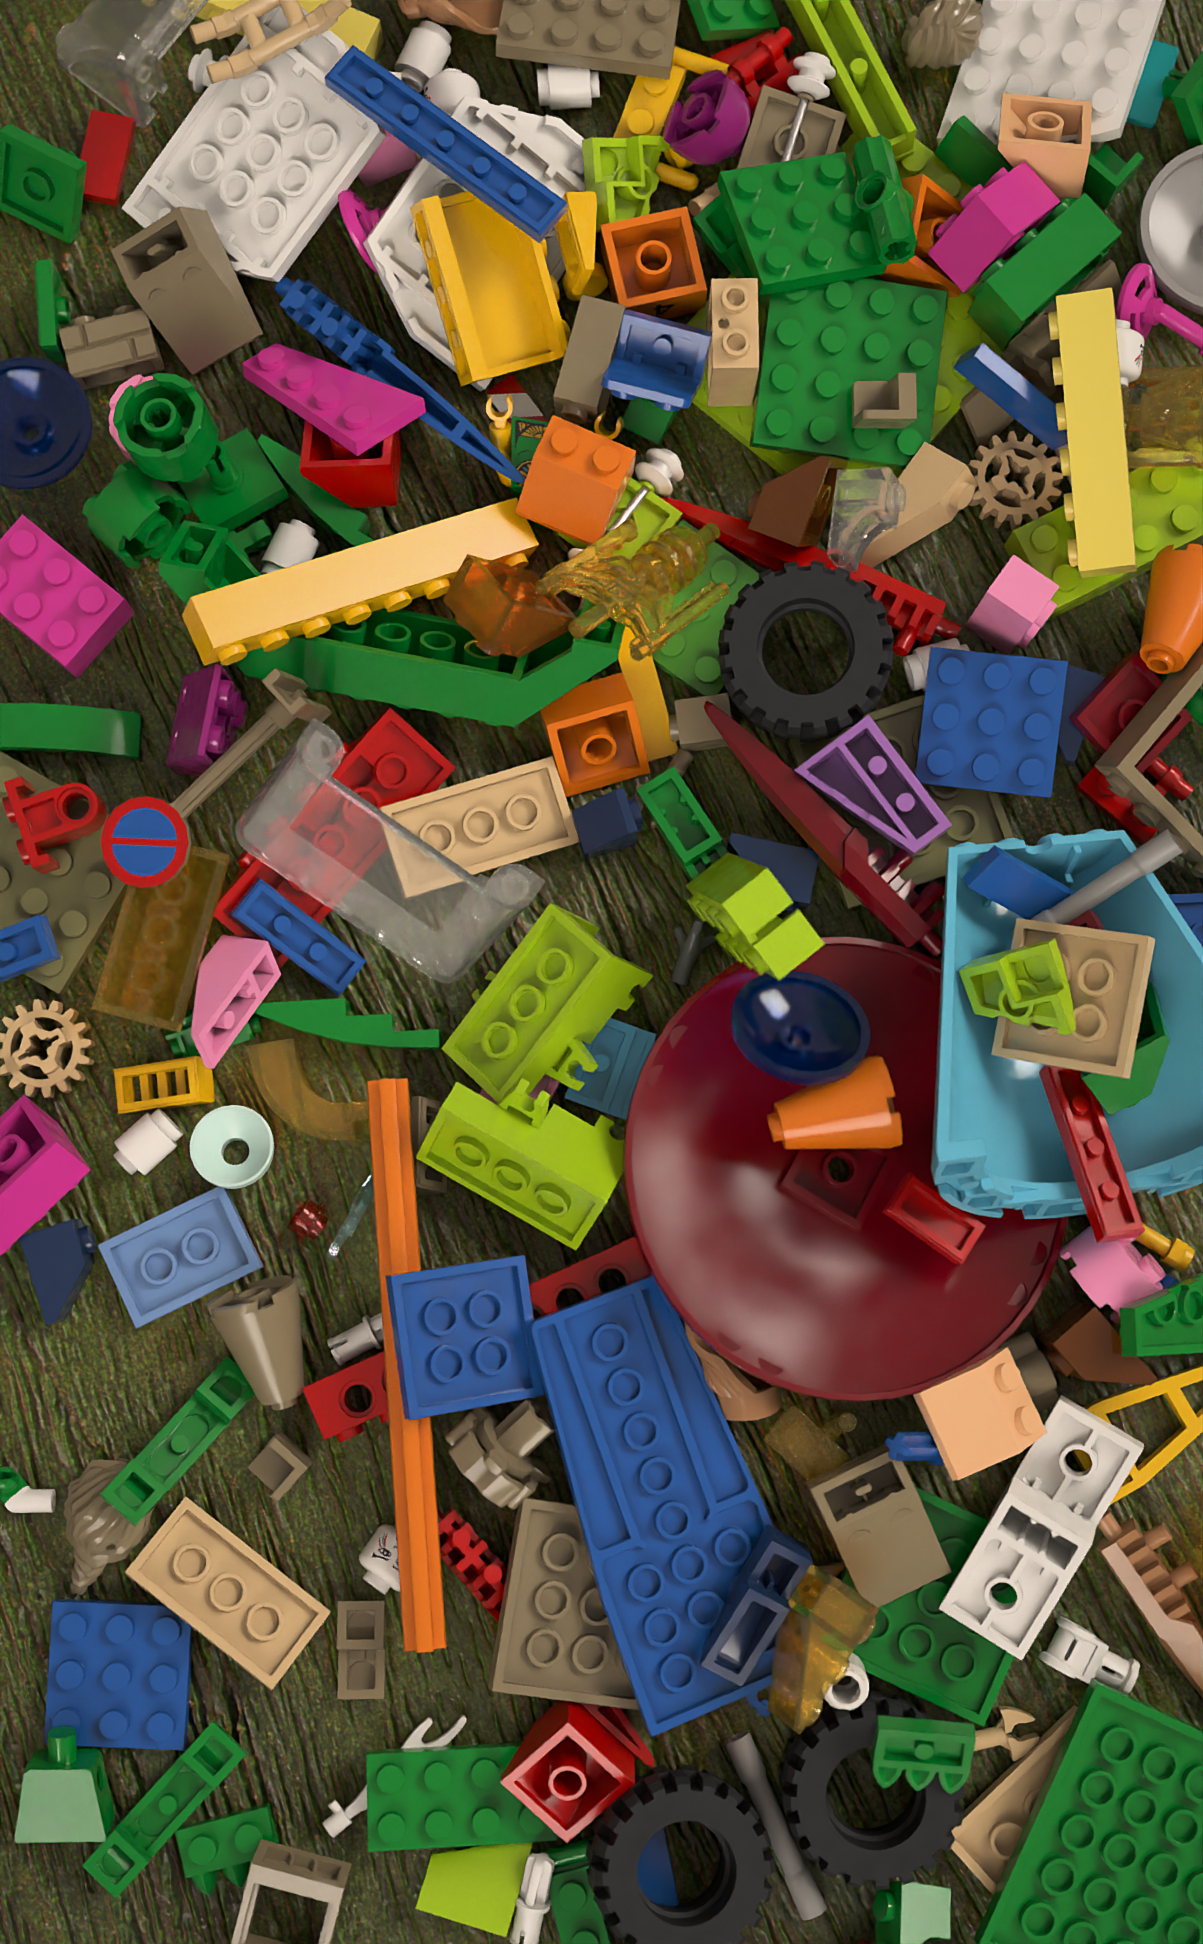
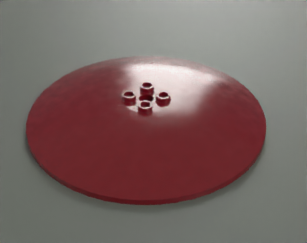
[623,937,1068,1401]

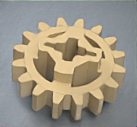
[968,431,1063,531]
[0,999,95,1099]

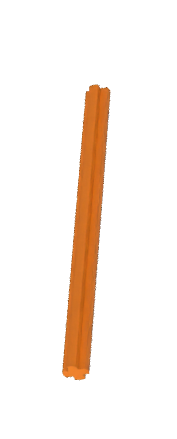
[366,1078,447,1653]

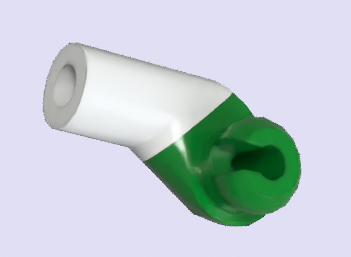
[0,1466,56,1513]

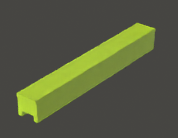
[785,0,917,162]

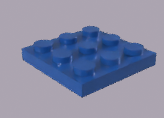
[915,647,1068,798]
[386,1255,544,1420]
[44,1598,194,1750]

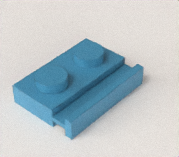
[564,1018,657,1120]

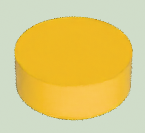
[562,262,608,301]

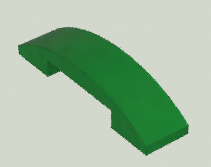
[0,703,143,759]
[99,1356,255,1527]
[82,1720,248,1899]

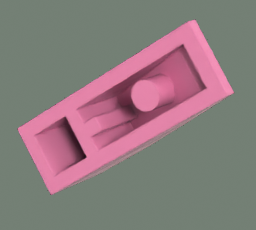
[191,935,281,1069]

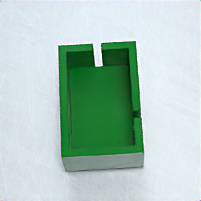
[967,193,1122,351]

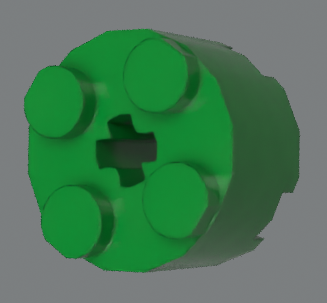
[113,373,218,482]
[82,460,192,569]

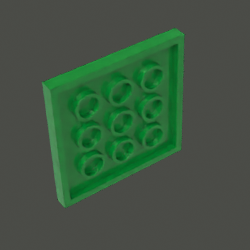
[749,278,948,470]
[814,1485,1017,1727]

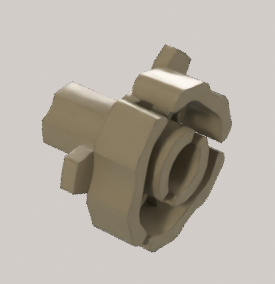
[445,1398,555,1509]

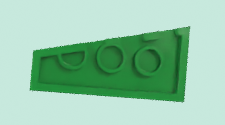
[1120,1272,1203,1357]

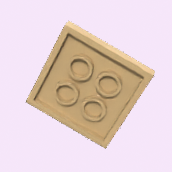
[991,918,1155,1079]

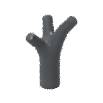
[670,918,716,986]

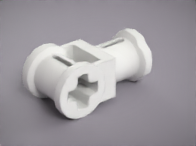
[1038,1615,1140,1694]

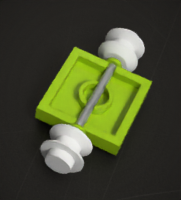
[557,448,684,597]

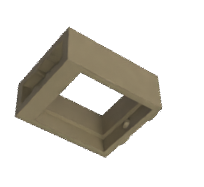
[553,295,626,430]
[231,1839,352,1944]

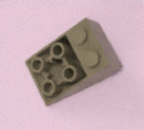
[111,207,263,375]
[805,1444,951,1613]

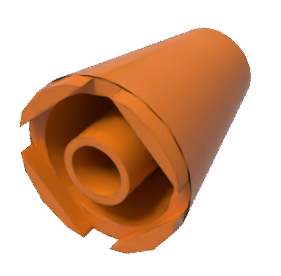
[1140,543,1203,674]
[767,1055,903,1149]

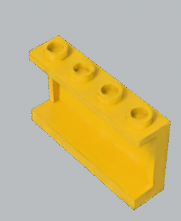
[410,191,571,386]

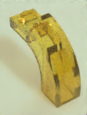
[248,1038,369,1142]

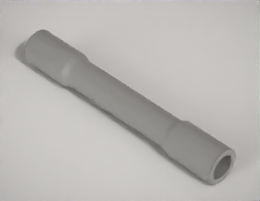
[1011,829,1183,937]
[724,1730,827,1920]

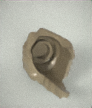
[901,0,984,70]
[63,1458,155,1595]

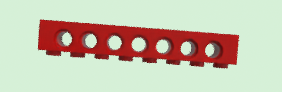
[302,1236,652,1443]

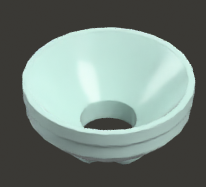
[190,1105,274,1189]

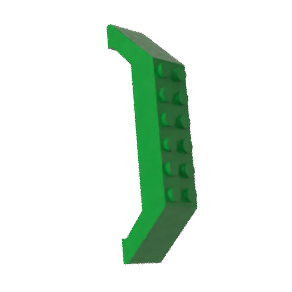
[158,520,630,727]

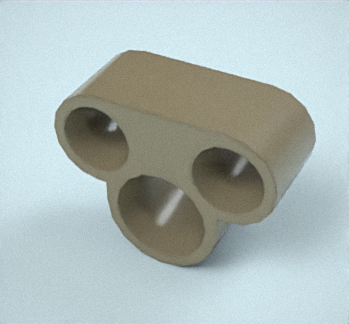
[998,1331,1059,1412]

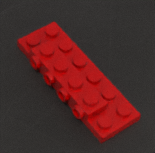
[208,707,456,969]

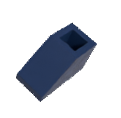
[571,787,643,861]

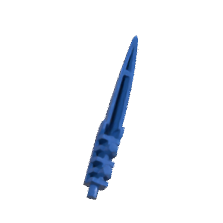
[275,276,524,483]

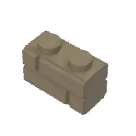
[59,305,165,391]

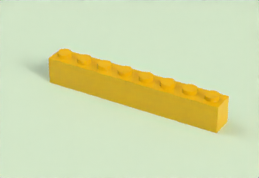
[182,497,539,666]

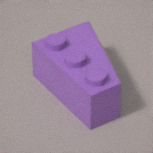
[794,715,952,857]

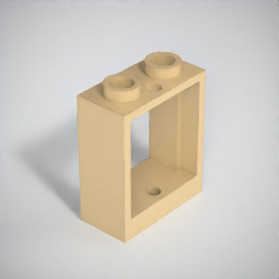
[706,278,759,406]

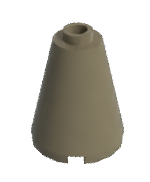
[207,1275,305,1410]

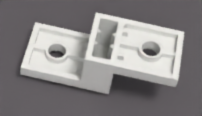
[939,1395,1144,1661]

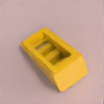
[554,191,597,295]
[114,1056,215,1114]

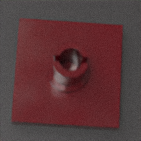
[1069,653,1193,774]

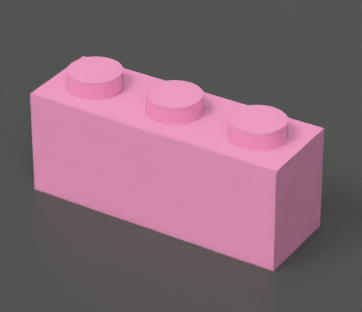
[964,554,1060,655]

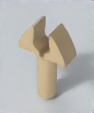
[974,1706,1040,1761]

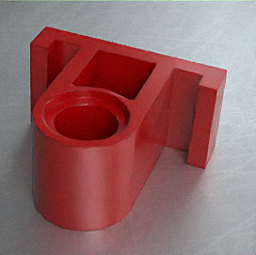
[2,776,107,874]

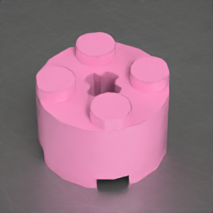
[1060,1226,1166,1324]

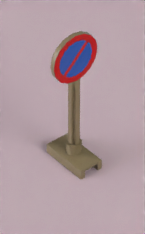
[101,668,332,888]

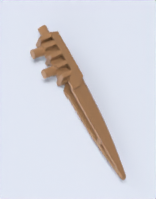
[1096,1510,1203,1698]

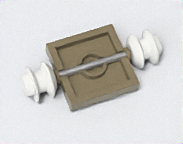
[736,52,847,169]

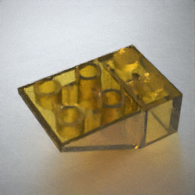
[767,1564,880,1734]

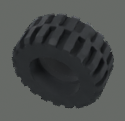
[718,561,894,742]
[779,1690,965,1890]
[586,1764,775,1944]

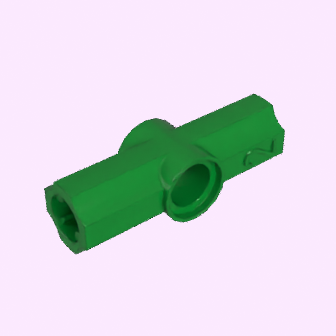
[852,135,918,266]

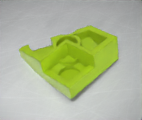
[582,135,670,232]
[959,938,1076,1035]
[416,1842,533,1937]

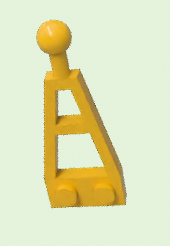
[1071,1363,1203,1505]

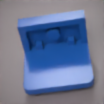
[601,310,712,411]

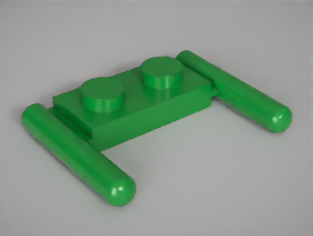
[539,1837,613,1944]

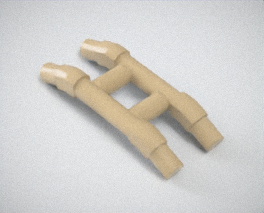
[190,0,352,84]

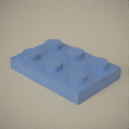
[98,1186,264,1328]

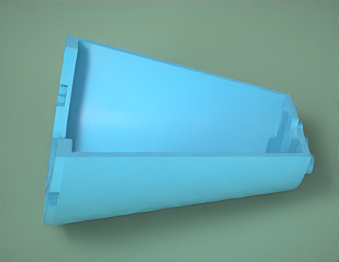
[931,829,1203,1219]

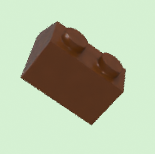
[747,456,848,547]
[1035,1303,1158,1385]

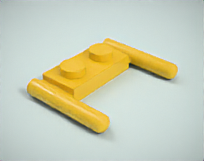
[613,46,729,192]

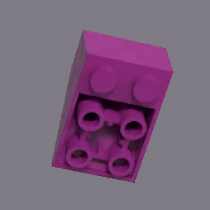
[166,664,248,782]

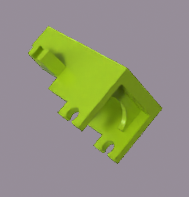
[441,903,654,1104]
[415,1078,624,1251]

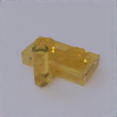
[762,1403,857,1481]

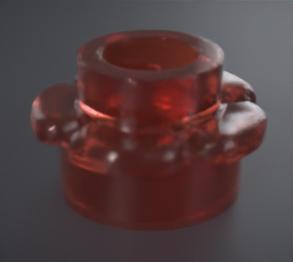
[287,1199,328,1242]

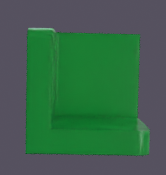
[1082,144,1145,210]

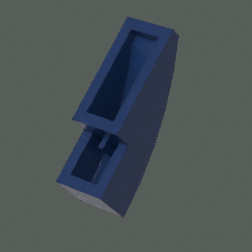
[700,1524,813,1687]

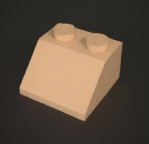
[998,93,1092,200]
[913,1347,1047,1481]

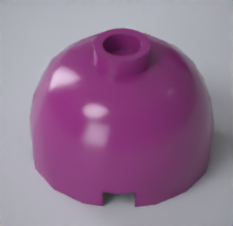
[663,69,751,166]

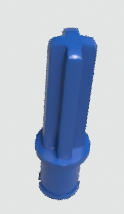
[885,1430,944,1465]

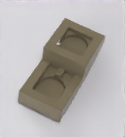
[337,1601,386,1700]

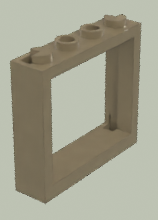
[1094,643,1203,879]

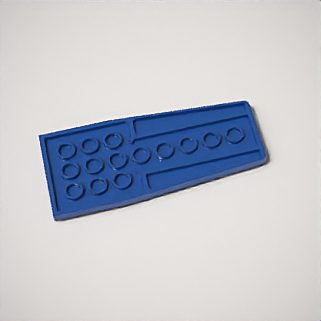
[528,1275,823,1737]

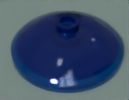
[0,357,93,490]
[730,970,870,1085]

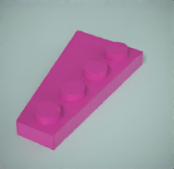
[242,343,426,456]

